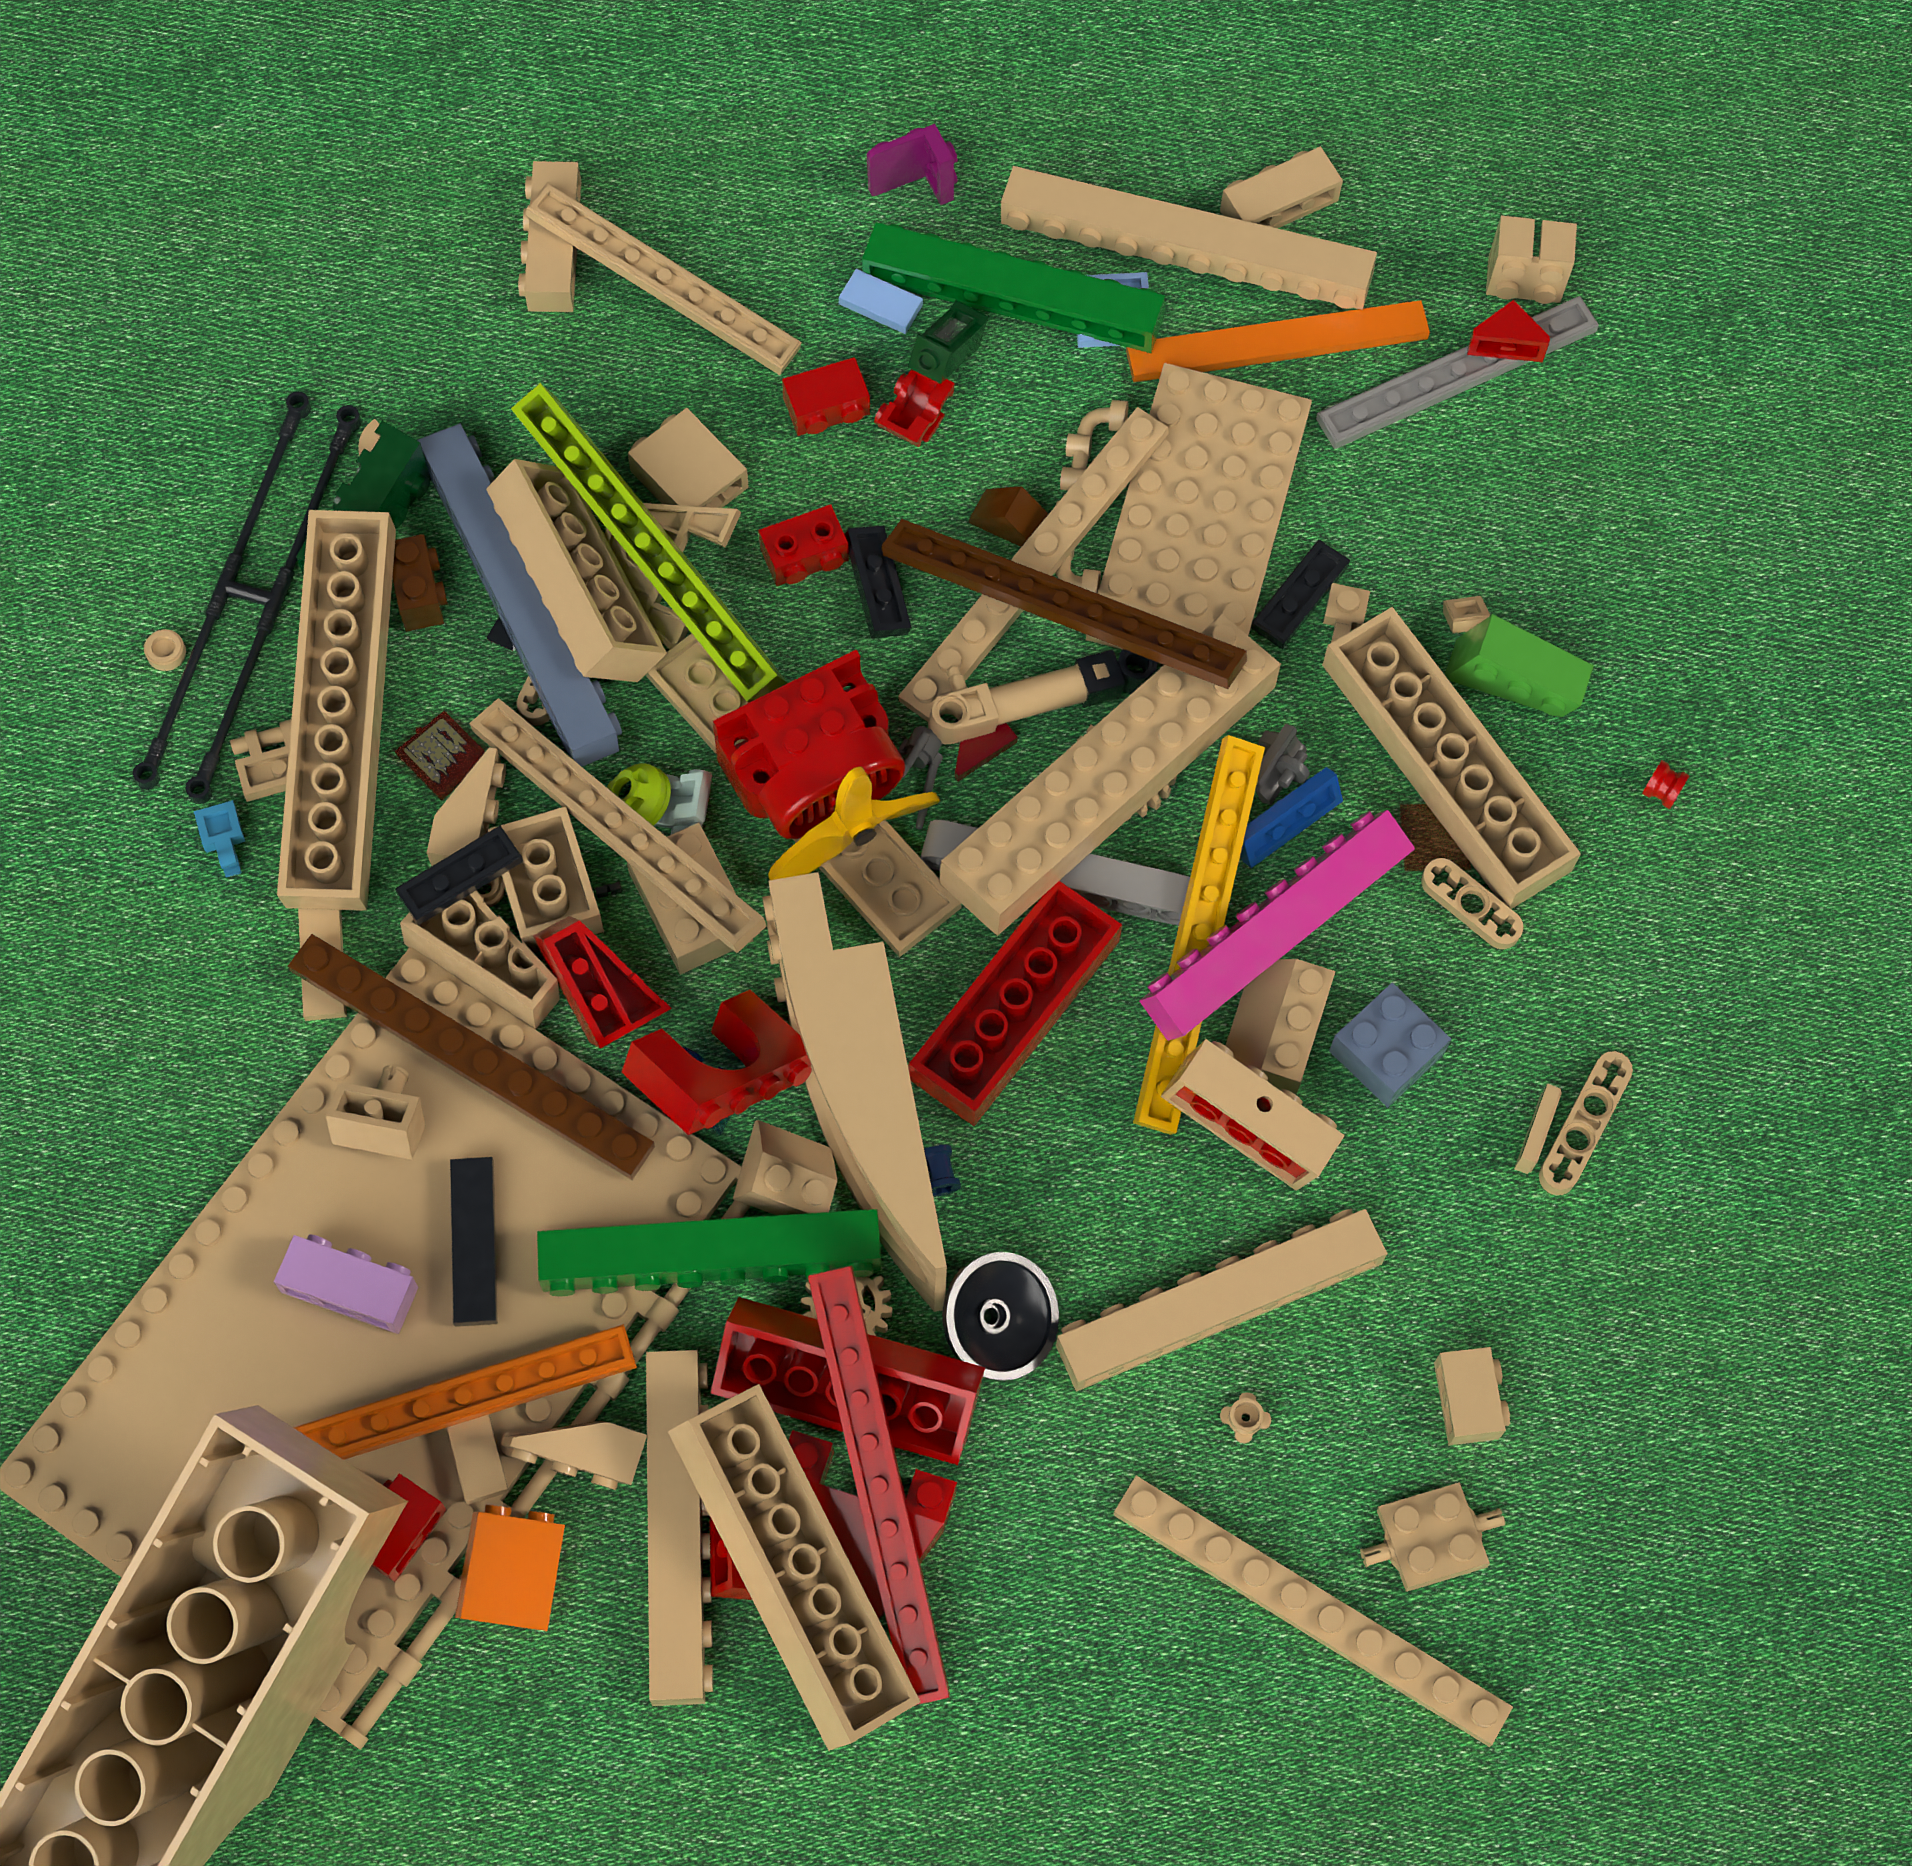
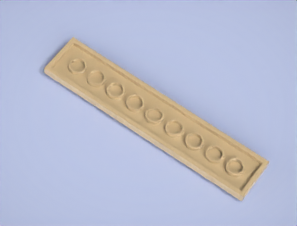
[645,633,961,958]

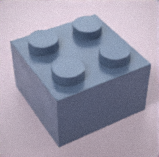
[1329,983,1451,1108]

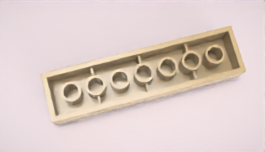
[1322,607,1581,909]
[668,1384,920,1751]

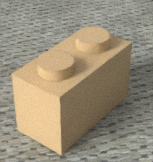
[1434,1347,1510,1446]

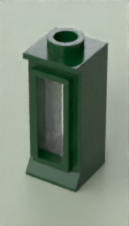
[907,300,989,384]

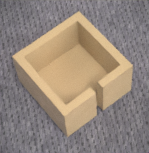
[1486,215,1577,304]

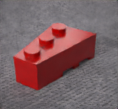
[533,916,672,1049]

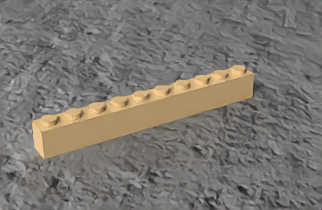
[1001,166,1377,310]

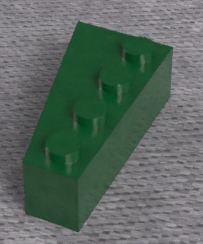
[296,420,431,575]

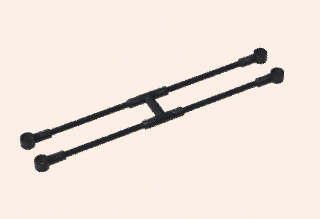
[133,391,362,804]

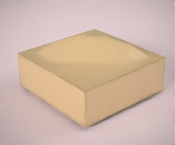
[1443,596,1490,633]

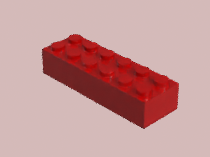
[908,881,1122,1126]
[711,1297,985,1465]

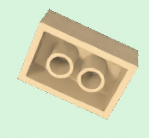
[488,806,604,953]
[627,822,753,975]

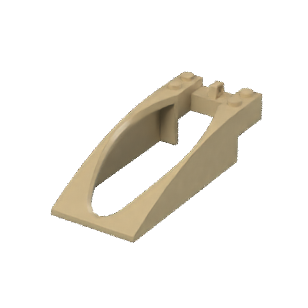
[762,872,947,1312]

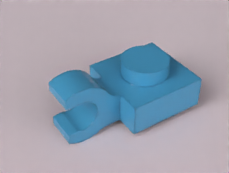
[194,800,245,877]

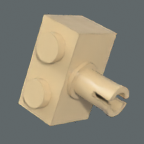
[325,1065,425,1160]

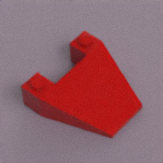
[788,1430,957,1621]

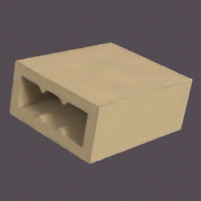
[628,408,749,508]

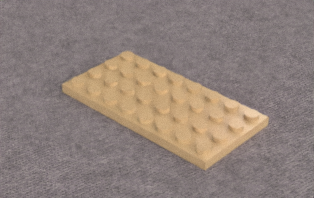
[1086,363,1312,650]

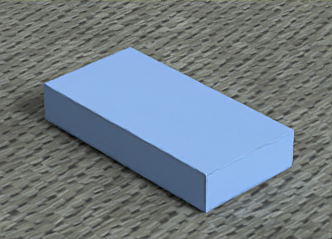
[839,269,923,334]

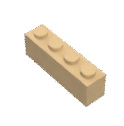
[518,161,581,312]

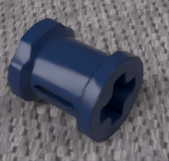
[924,1145,961,1197]

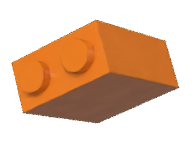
[455,1504,565,1631]

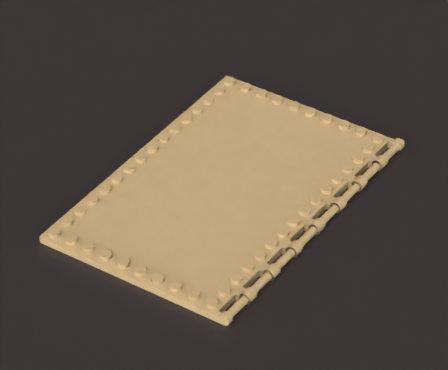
[0,947,751,1750]

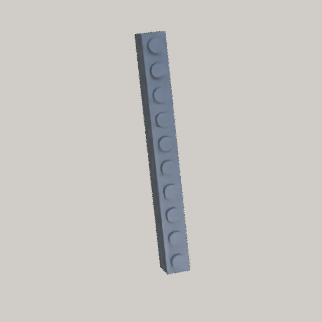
[417,423,622,767]

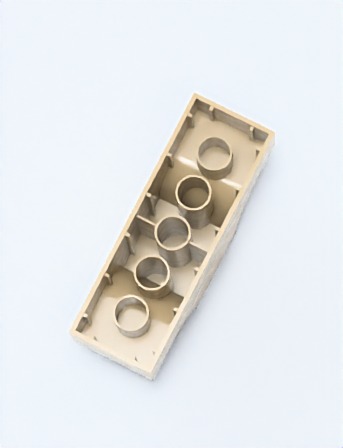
[0,1405,408,1866]

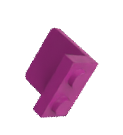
[867,124,958,205]

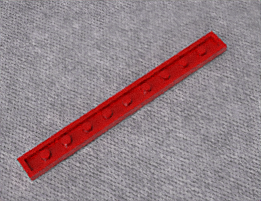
[808,1265,950,1705]

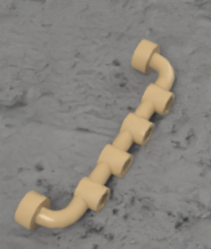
[1056,400,1128,594]

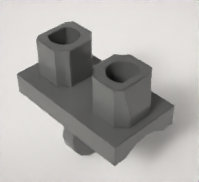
[1255,724,1310,805]

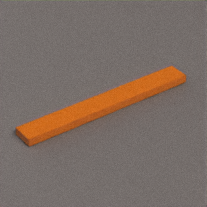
[1126,300,1430,382]
[293,1324,637,1460]

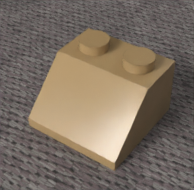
[733,1120,838,1216]

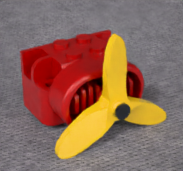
[713,649,940,880]

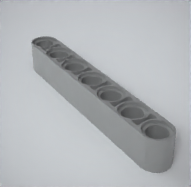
[920,820,1190,926]

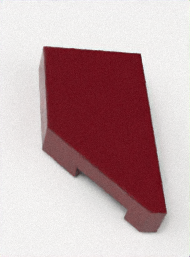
[955,723,1018,781]

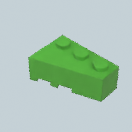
[1445,614,1594,717]

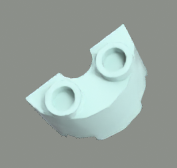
[654,769,712,835]

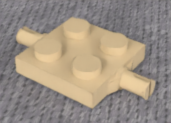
[1360,1482,1505,1592]

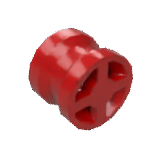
[1642,760,1690,810]

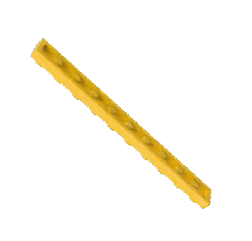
[1133,735,1265,1135]

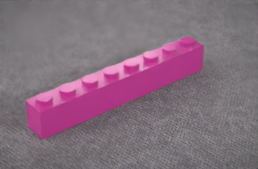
[1139,810,1415,1041]

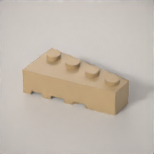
[400,891,560,1030]

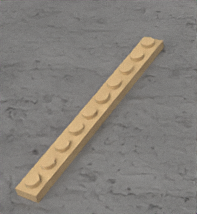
[898,407,1169,722]
[469,698,767,953]
[1113,1476,1513,1747]

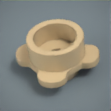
[1220,1392,1271,1444]

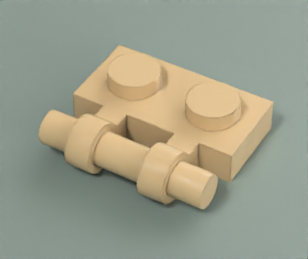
[230,719,291,802]

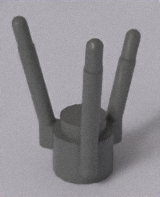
[898,726,943,830]

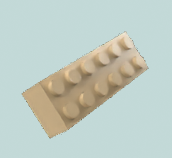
[486,459,667,682]

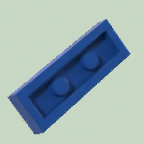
[1240,767,1343,868]

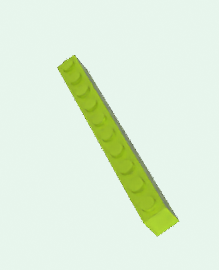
[511,383,788,703]

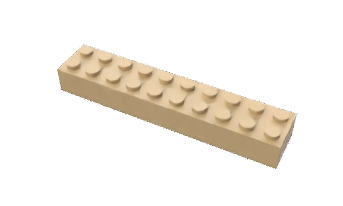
[277,510,396,911]
[939,614,1281,936]

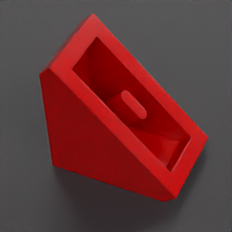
[1467,300,1550,362]

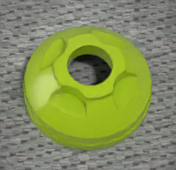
[607,763,671,826]

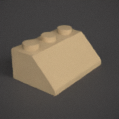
[1226,959,1336,1094]

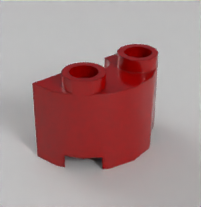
[874,369,955,447]

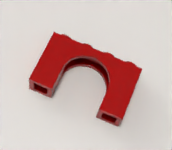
[621,990,812,1135]

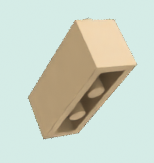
[1220,146,1343,228]

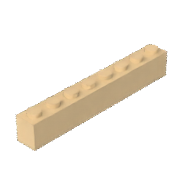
[1056,1209,1387,1392]
[646,1350,713,1706]

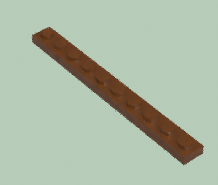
[882,519,1247,689]
[288,934,655,1180]

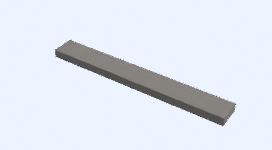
[1316,296,1599,450]

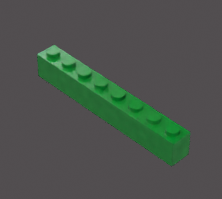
[862,222,1165,353]
[537,1209,882,1297]

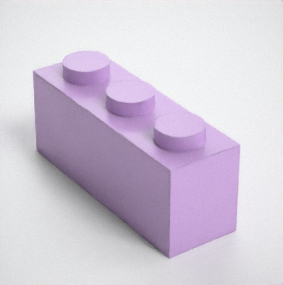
[274,1234,418,1334]

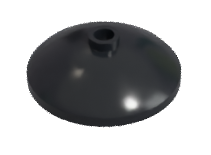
[942,1252,1059,1381]

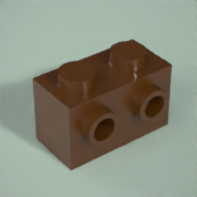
[392,534,448,632]

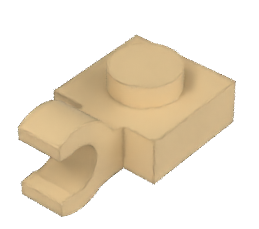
[1323,583,1370,643]

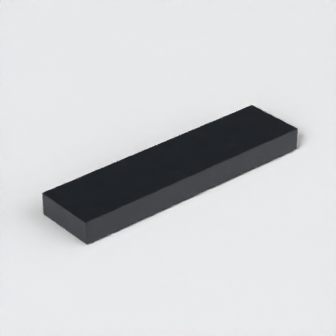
[450,1157,498,1327]

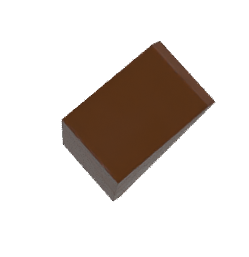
[969,486,1048,547]

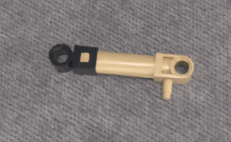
[928,649,1158,744]

